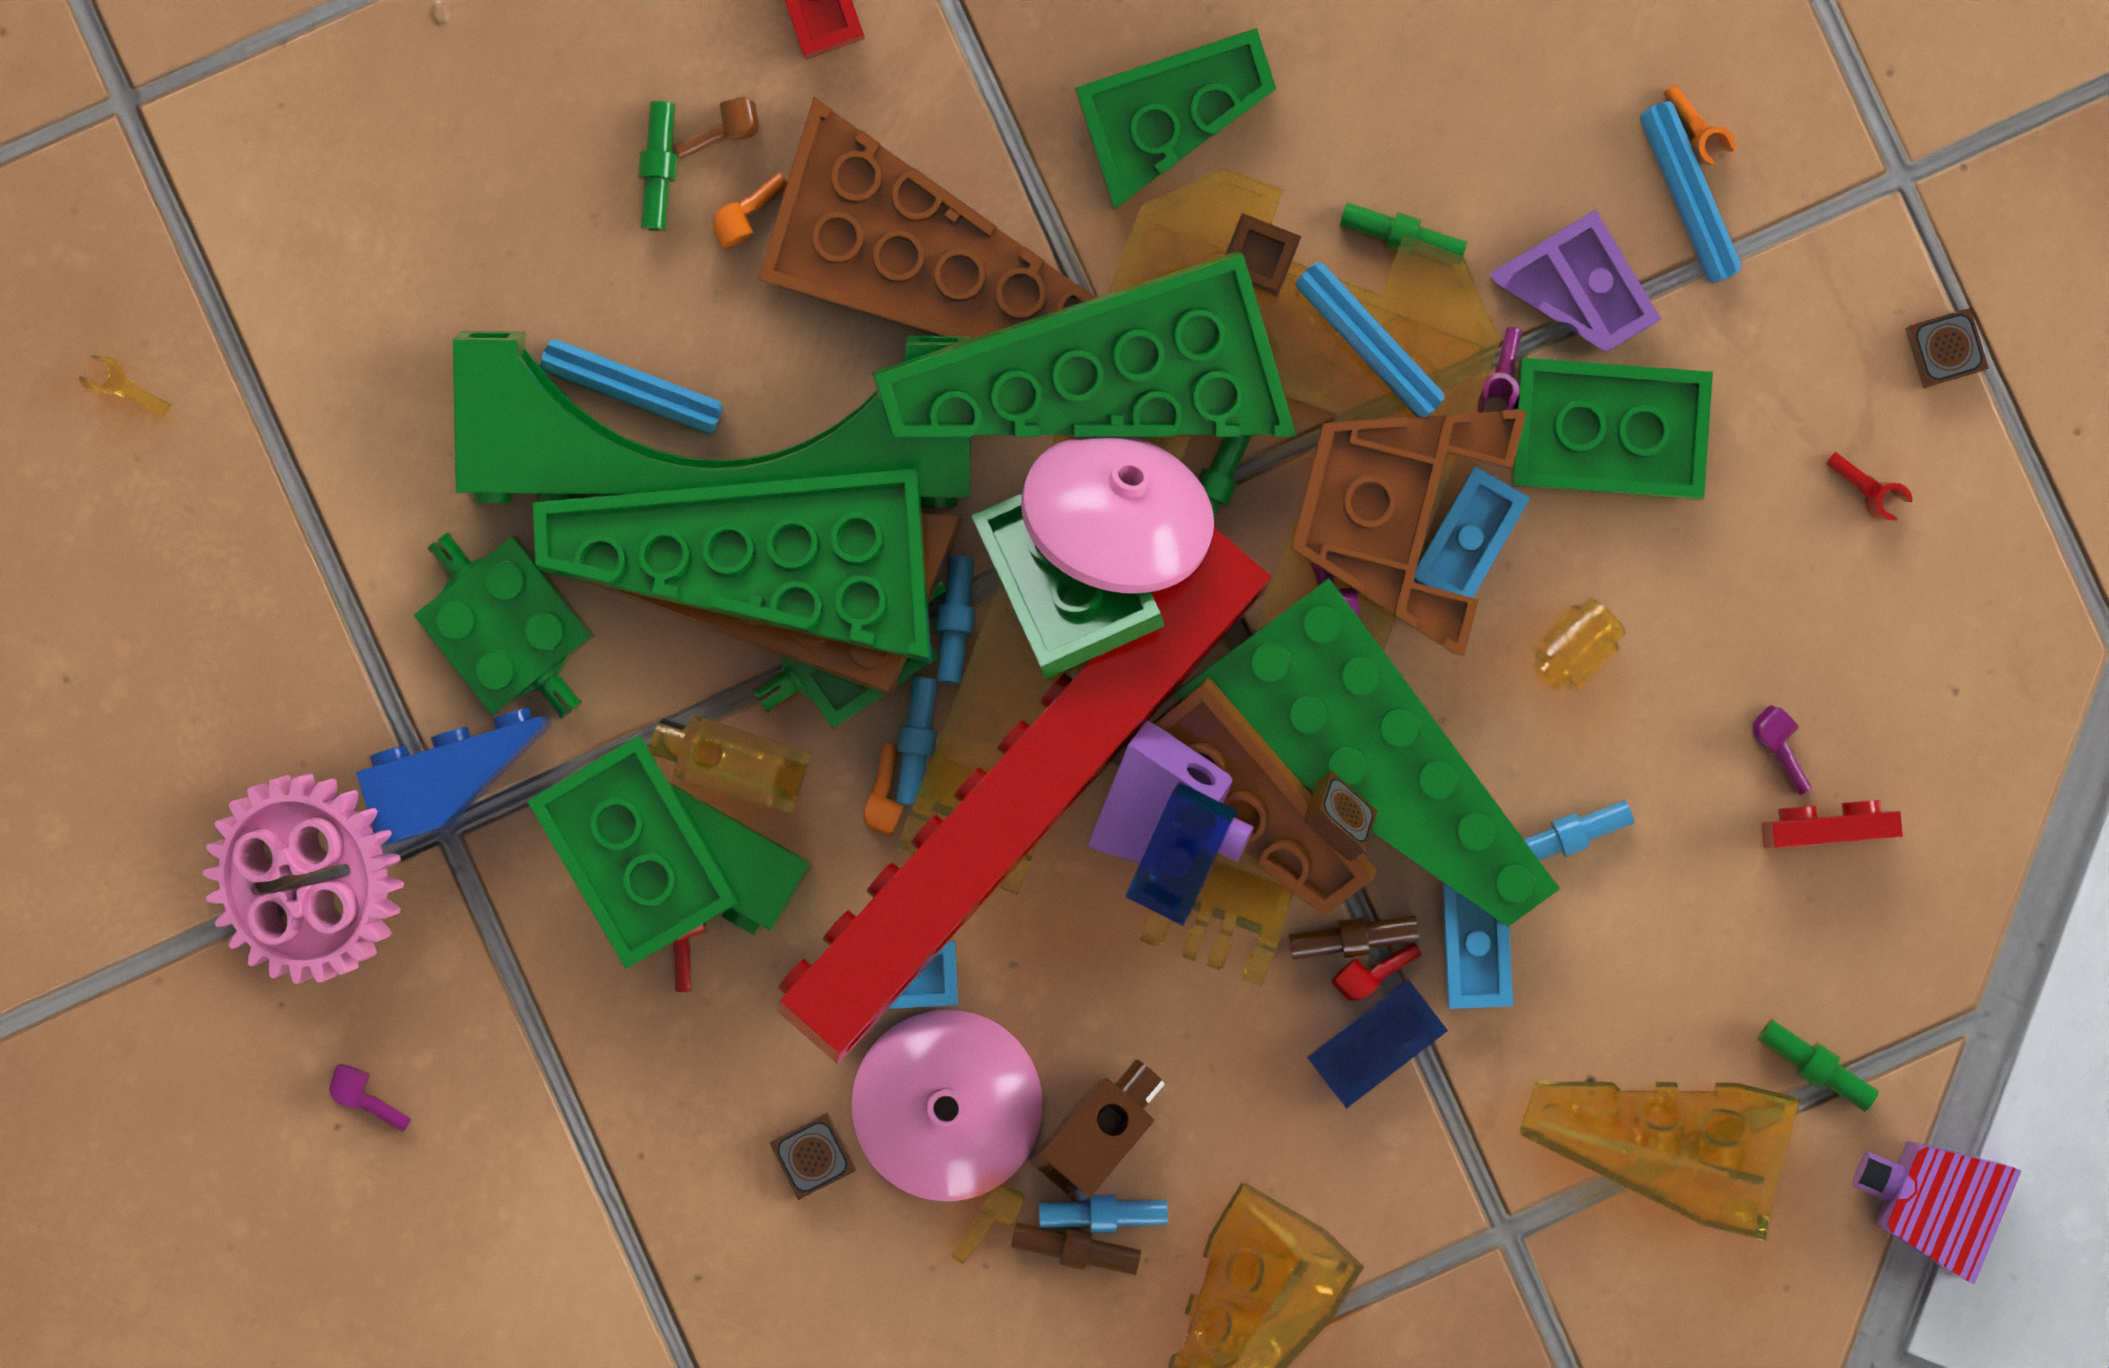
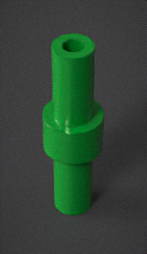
[638,101,678,231]
[1339,202,1468,266]
[1198,435,1252,520]
[1758,1019,1879,1112]

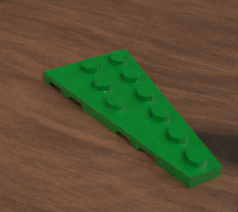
[871,251,1297,437]
[532,469,932,664]
[1174,578,1560,927]

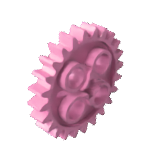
[203,774,404,984]

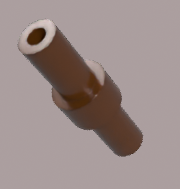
[1289,916,1419,959]
[1011,1222,1141,1275]

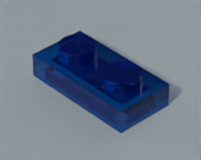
[1125,782,1238,926]
[1306,979,1448,1109]

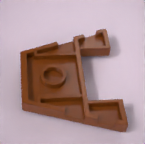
[1291,409,1527,656]

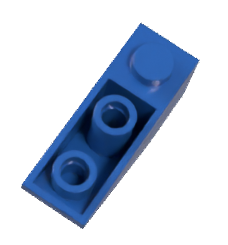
[356,708,551,846]

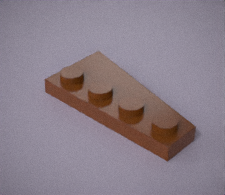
[1112,677,1377,916]

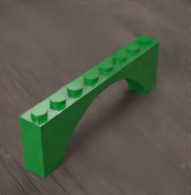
[453,331,972,508]

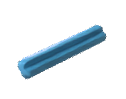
[1640,101,1742,283]
[1296,261,1445,418]
[540,339,724,434]

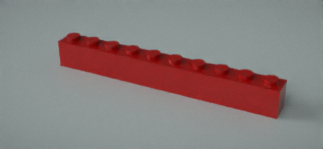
[778,527,1272,1065]

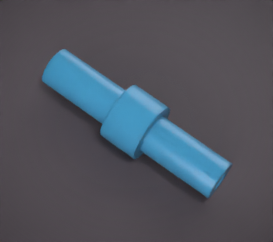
[935,556,976,686]
[896,676,938,806]
[1524,800,1635,860]
[1039,1194,1168,1233]

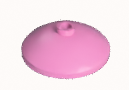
[1021,437,1214,594]
[851,1009,1043,1201]

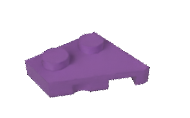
[1490,209,1662,353]

